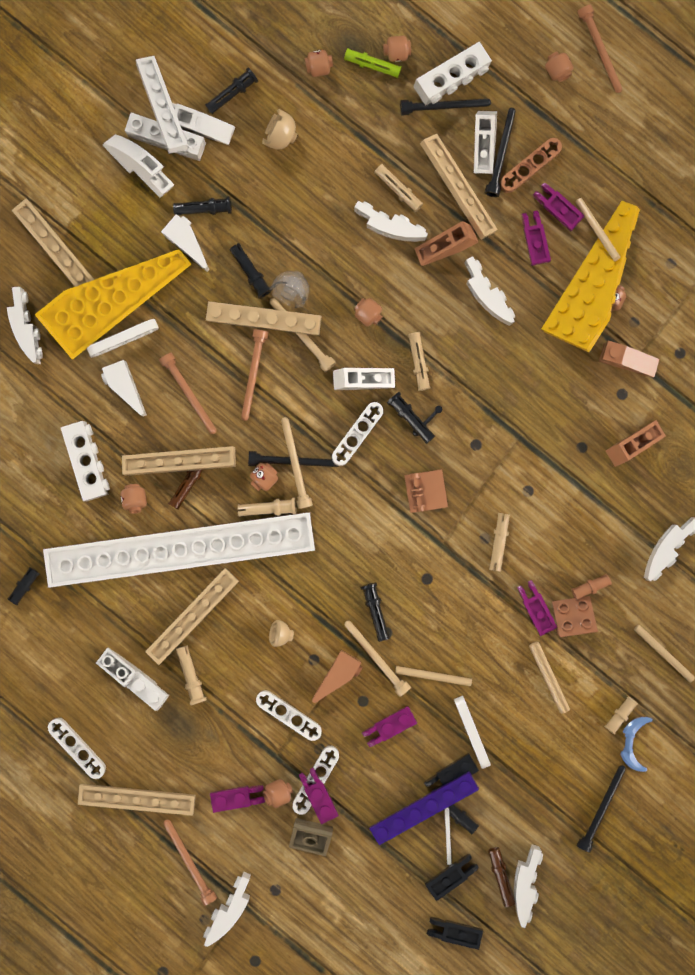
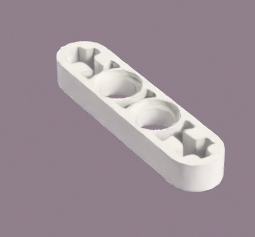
[87,319,159,358]
[332,402,383,466]
[256,690,322,741]
[454,696,491,769]
[48,718,106,779]
[293,746,339,815]

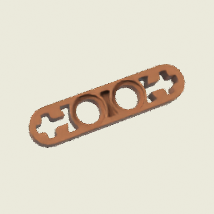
[500,138,562,193]

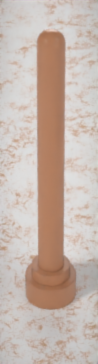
[577,5,622,93]
[241,329,269,421]
[159,352,216,434]
[163,819,218,906]

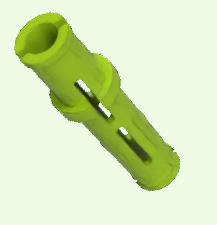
[344,48,402,78]

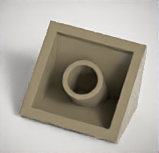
[289,818,333,856]

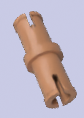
[571,574,612,600]

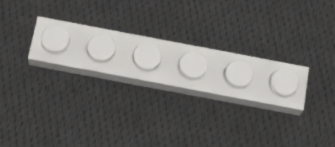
[136,56,188,154]

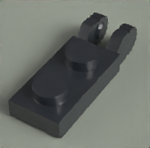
[424,753,479,793]
[425,854,479,901]
[426,917,483,950]

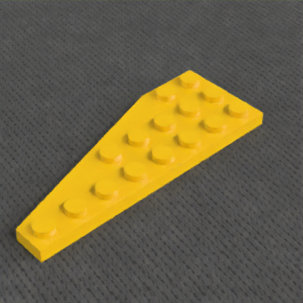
[541,201,640,352]
[35,249,191,360]

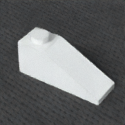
[474,111,497,174]
[161,214,209,272]
[101,360,147,417]
[333,368,395,390]

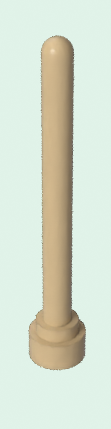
[270,298,336,372]
[281,417,313,509]
[344,621,411,697]

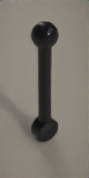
[412,406,442,436]

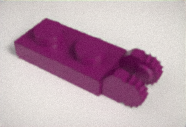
[533,183,585,231]
[521,210,551,266]
[517,580,557,636]
[362,706,417,747]
[299,767,339,824]
[210,785,265,813]

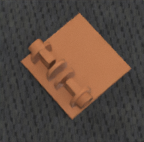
[404,469,448,513]
[552,596,598,637]

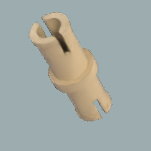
[604,697,638,734]

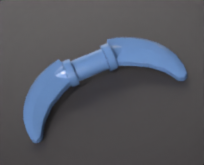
[621,717,653,772]

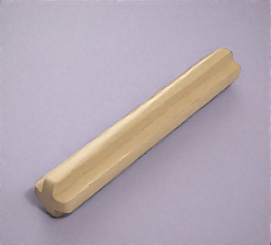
[529,642,570,714]

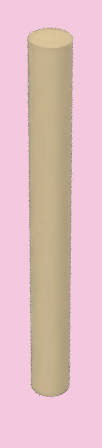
[575,198,620,261]
[634,625,695,683]
[395,666,472,686]

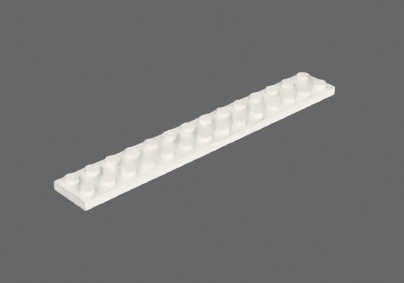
[43,512,315,588]

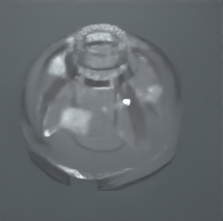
[270,271,310,308]

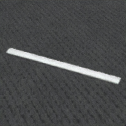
[445,808,452,865]

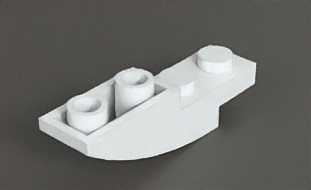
[172,103,235,145]
[103,134,174,198]
[354,201,428,242]
[465,257,515,326]
[7,287,43,364]
[644,517,695,581]
[96,648,169,711]
[514,844,543,928]
[203,872,251,947]

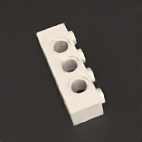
[413,42,492,105]
[125,113,206,161]
[61,421,110,501]

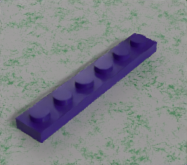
[369,772,479,845]

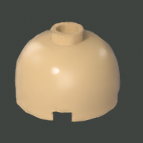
[262,109,297,149]

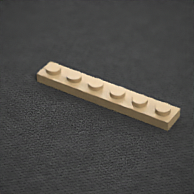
[420,134,498,240]
[12,198,94,287]
[206,301,322,335]
[122,446,236,476]
[145,568,239,665]
[78,784,196,816]

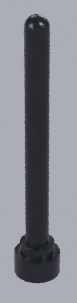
[400,99,491,116]
[484,107,516,197]
[248,451,340,467]
[576,765,626,853]

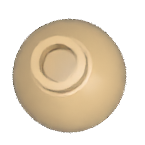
[269,620,294,647]

